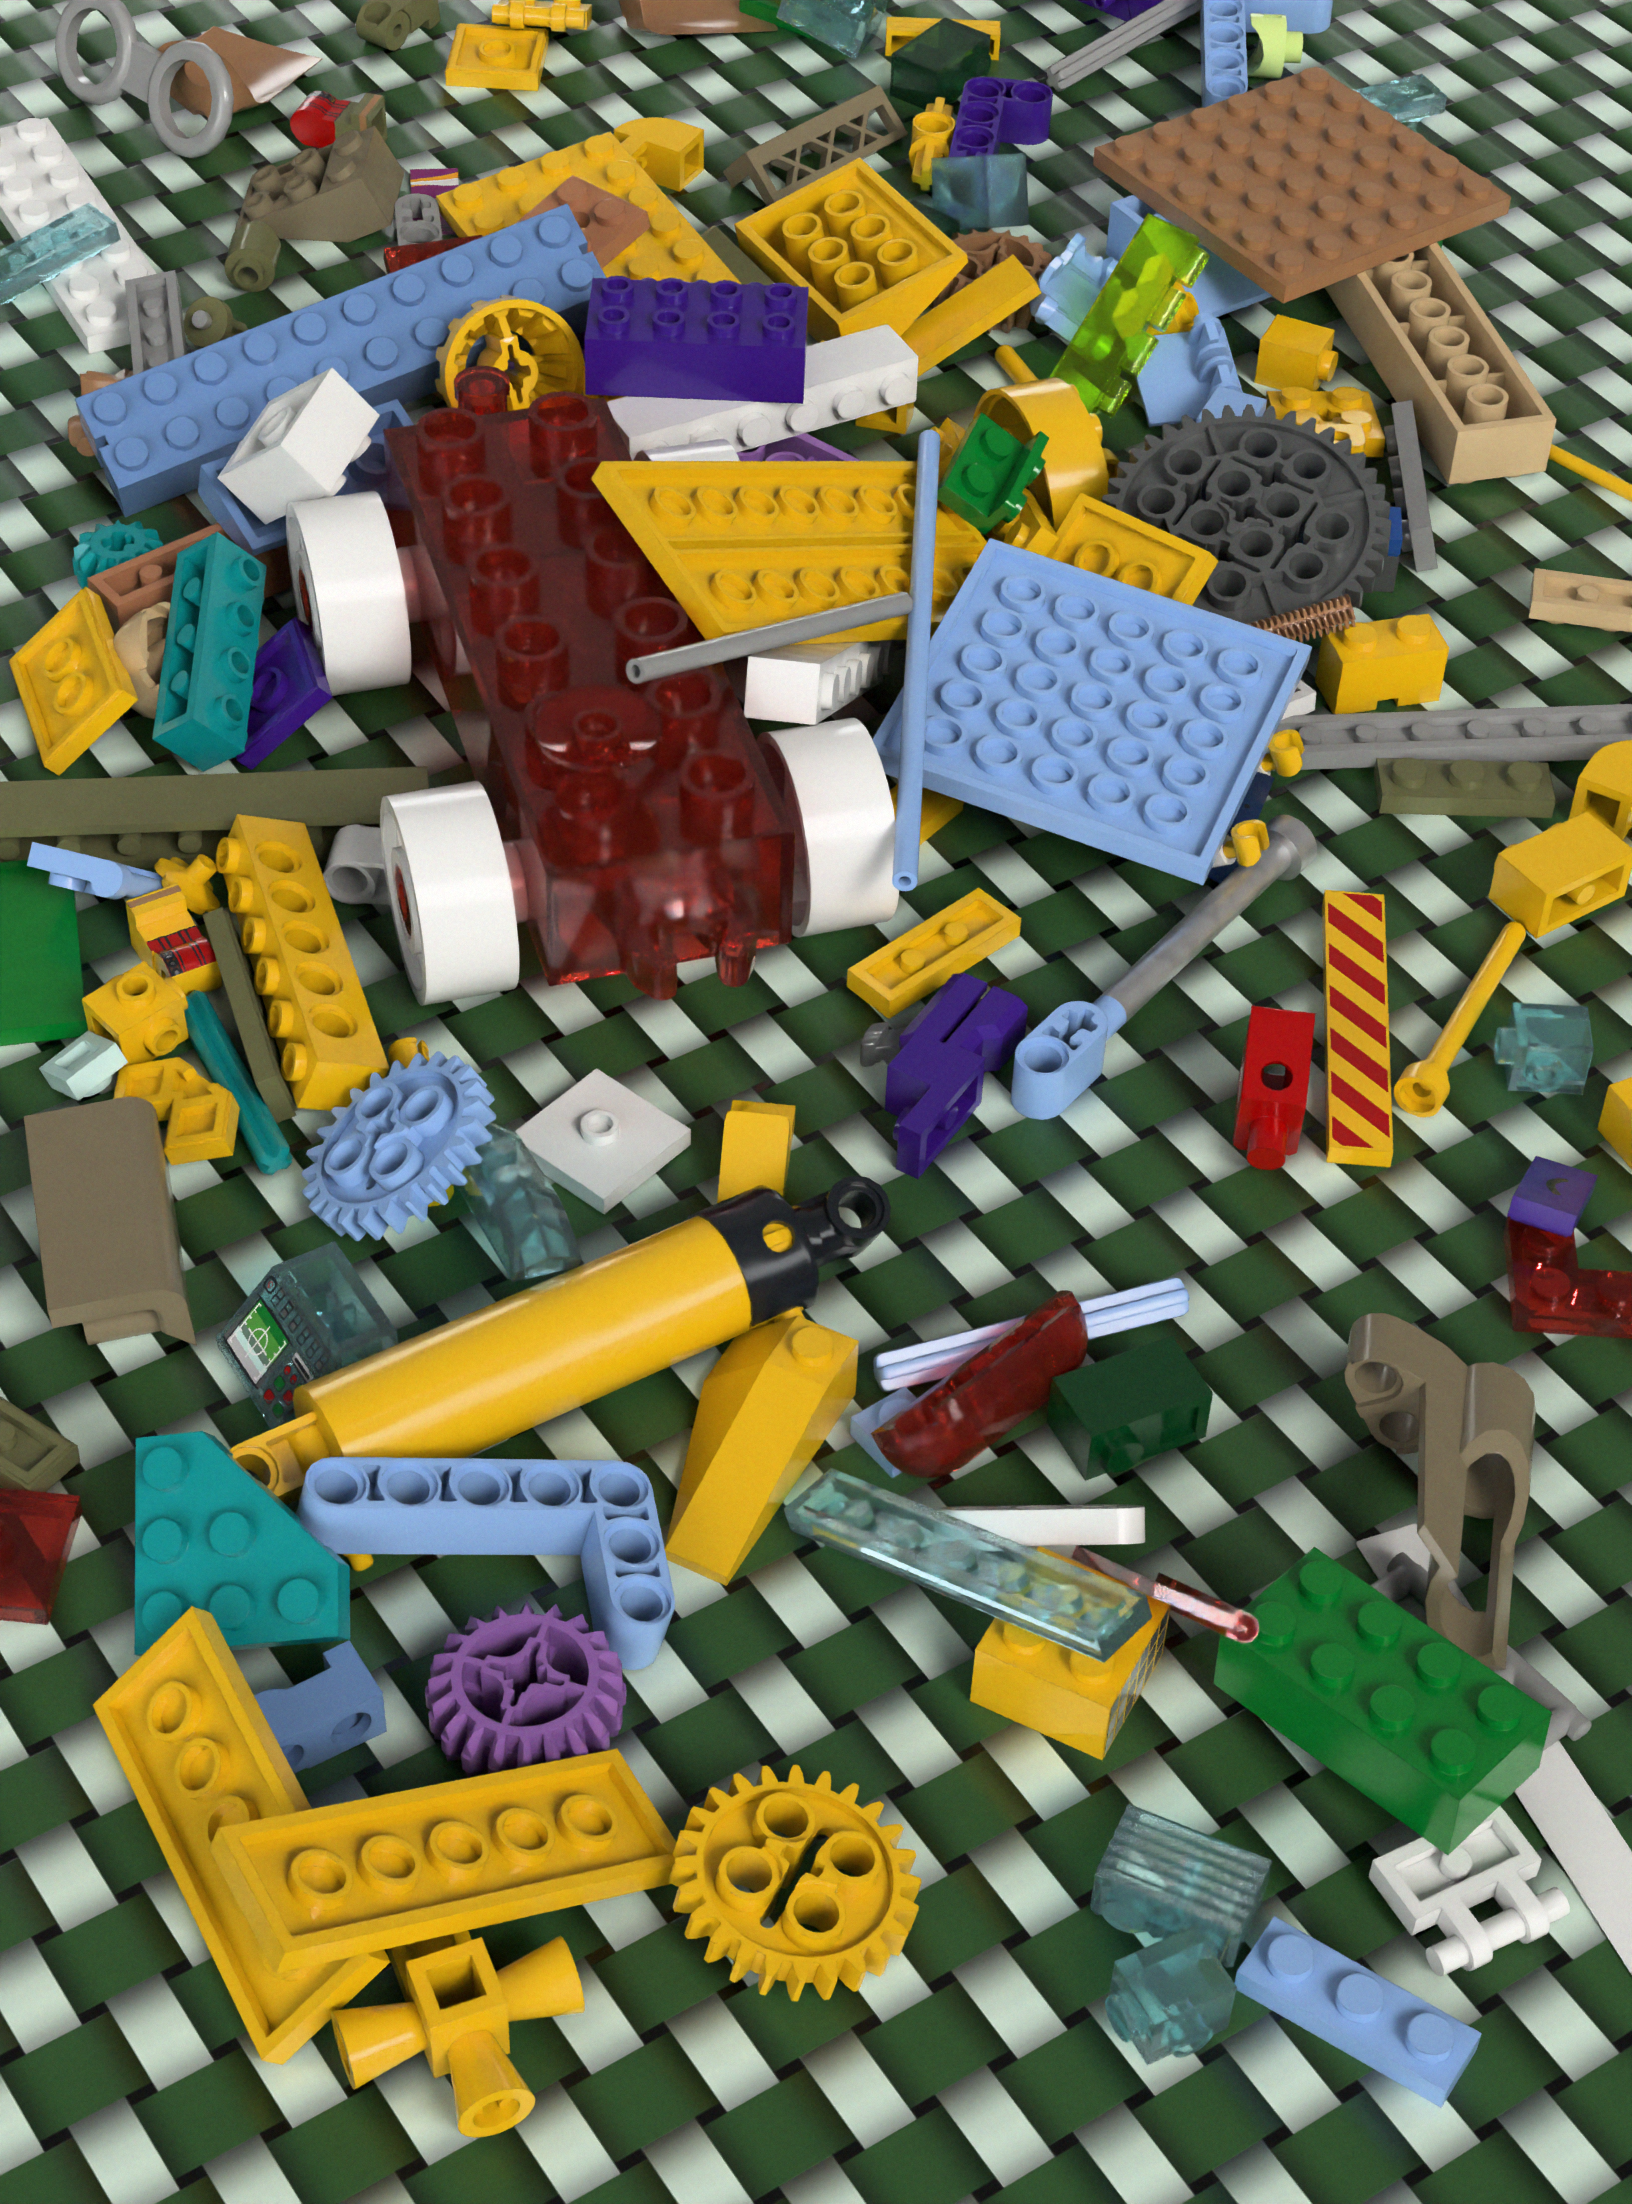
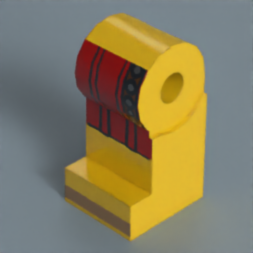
[126,883,222,996]

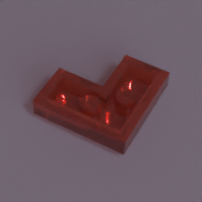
[1503,1216,1632,1339]

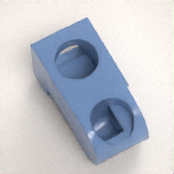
[254,1640,387,1774]

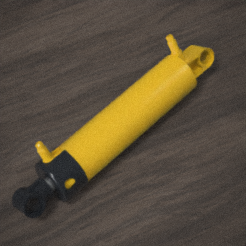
[229,1175,891,1572]

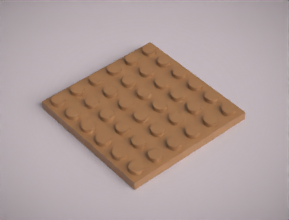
[1093,66,1511,304]

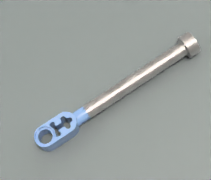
[1011,815,1317,1120]

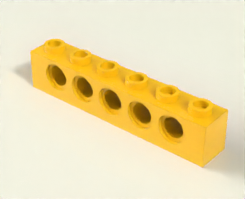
[216,814,389,1111]

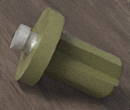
[184,296,248,348]

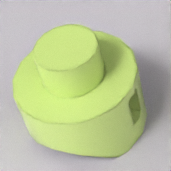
[1247,13,1303,79]

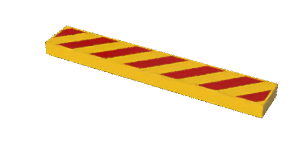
[1322,890,1393,1168]

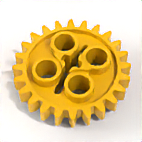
[669,1765,921,2002]

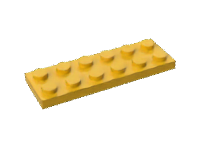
[93,1606,391,2065]
[209,1748,676,1974]

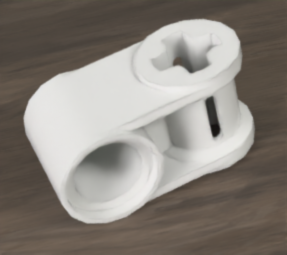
[323,824,390,905]

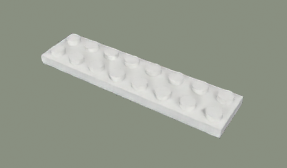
[0,117,185,354]

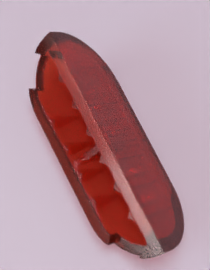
[871,1290,1088,1478]

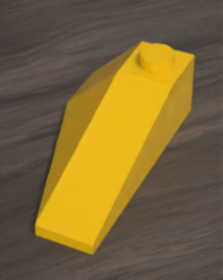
[665,1316,859,1586]

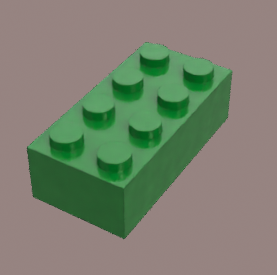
[1213,1547,1552,1855]

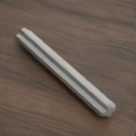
[1046,0,1201,92]

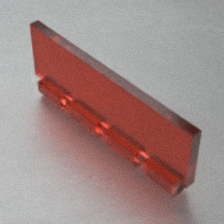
[1071,1545,1259,1643]

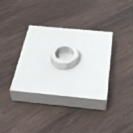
[509,1068,691,1214]

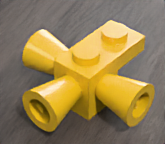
[331,1931,585,2138]

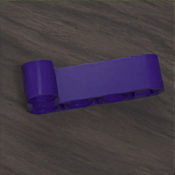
[945,77,1053,216]

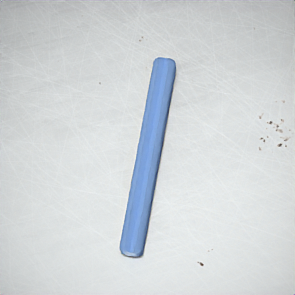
[873,1277,1190,1393]

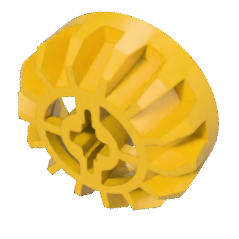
[435,295,584,447]

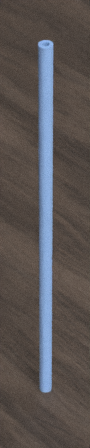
[892,430,940,891]

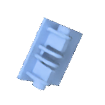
[1125,312,1243,427]

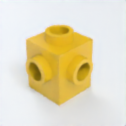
[82,961,189,1066]

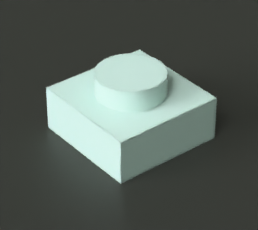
[39,1030,128,1101]

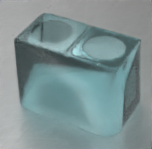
[931,153,1029,230]

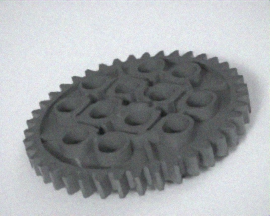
[1102,404,1391,642]

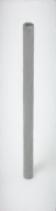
[626,591,913,684]

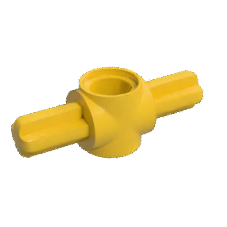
[909,97,955,191]

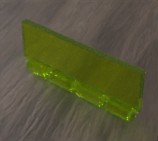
[1049,213,1210,418]

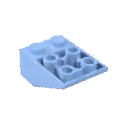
[1106,195,1272,318]

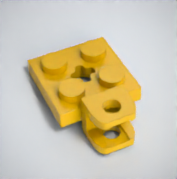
[1266,386,1385,457]

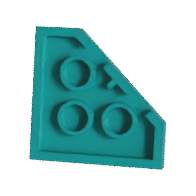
[134,1431,350,1656]

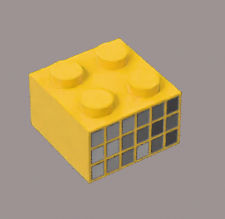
[970,1546,1171,1760]

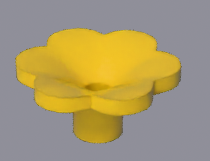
[154,854,220,915]

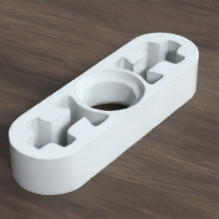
[940,1504,1145,1546]

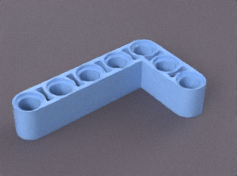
[1200,0,1333,108]
[296,1457,675,1670]

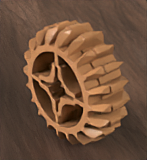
[928,228,1052,334]

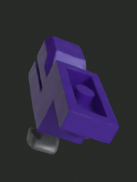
[860,973,1028,1179]

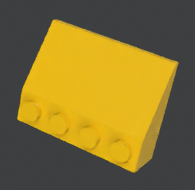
[734,157,968,343]

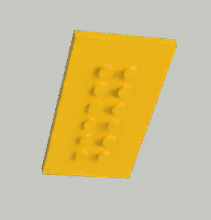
[591,461,987,645]

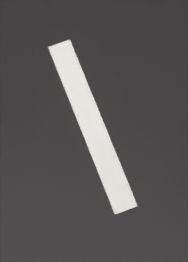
[1356,1524,1632,1975]

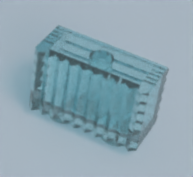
[1090,1804,1272,1968]

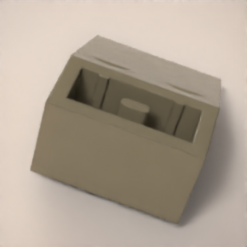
[235,126,404,243]

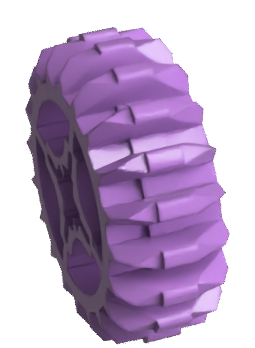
[425,1600,626,1778]

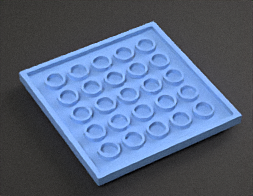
[872,538,1312,885]

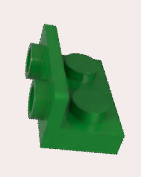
[937,412,1049,535]

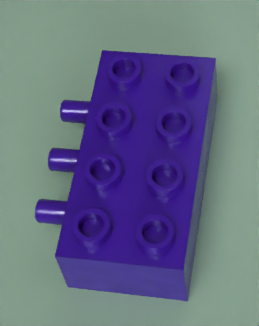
[584,276,809,404]

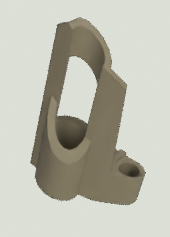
[1344,1313,1536,1670]

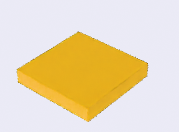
[445,23,549,91]

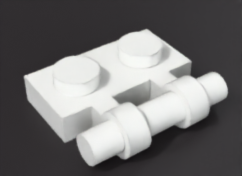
[1368,1806,1570,1976]

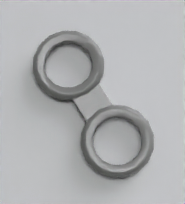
[55,0,234,159]

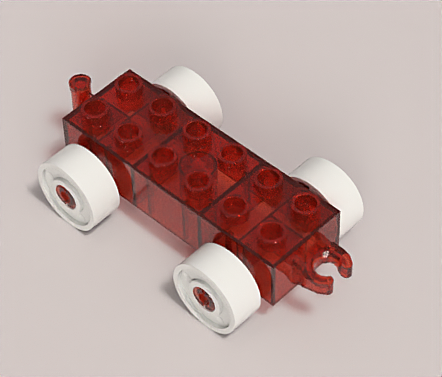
[286,366,899,1006]

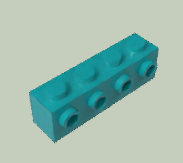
[152,532,267,772]

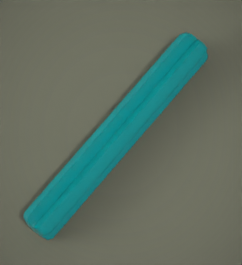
[184,990,293,1175]

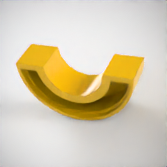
[973,377,1109,533]

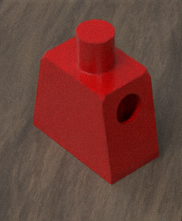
[1233,1006,1316,1170]

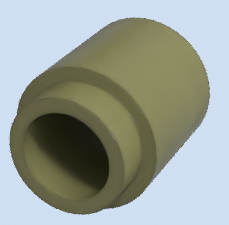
[225,221,281,292]

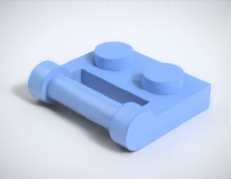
[27,842,163,900]

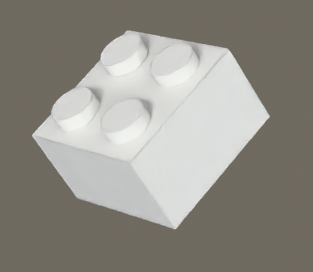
[217,368,380,525]

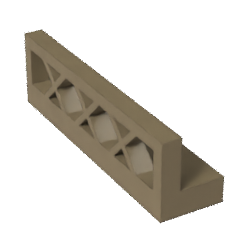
[723,84,908,206]

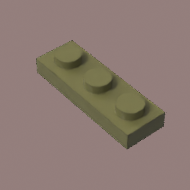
[1373,758,1556,818]

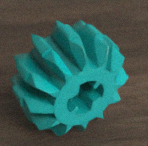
[72,519,164,589]

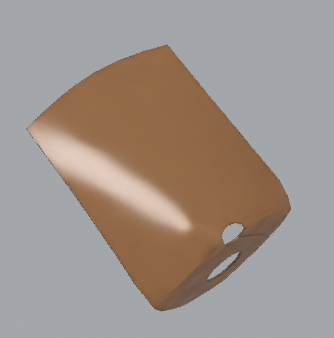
[619,0,778,35]
[157,26,323,118]

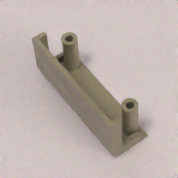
[24,1097,197,1346]

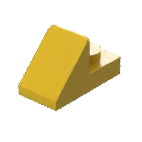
[717,1100,796,1203]

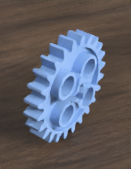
[302,1051,496,1241]

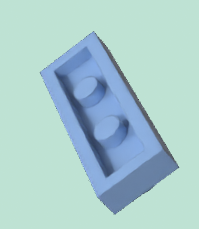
[1233,1916,1482,2108]

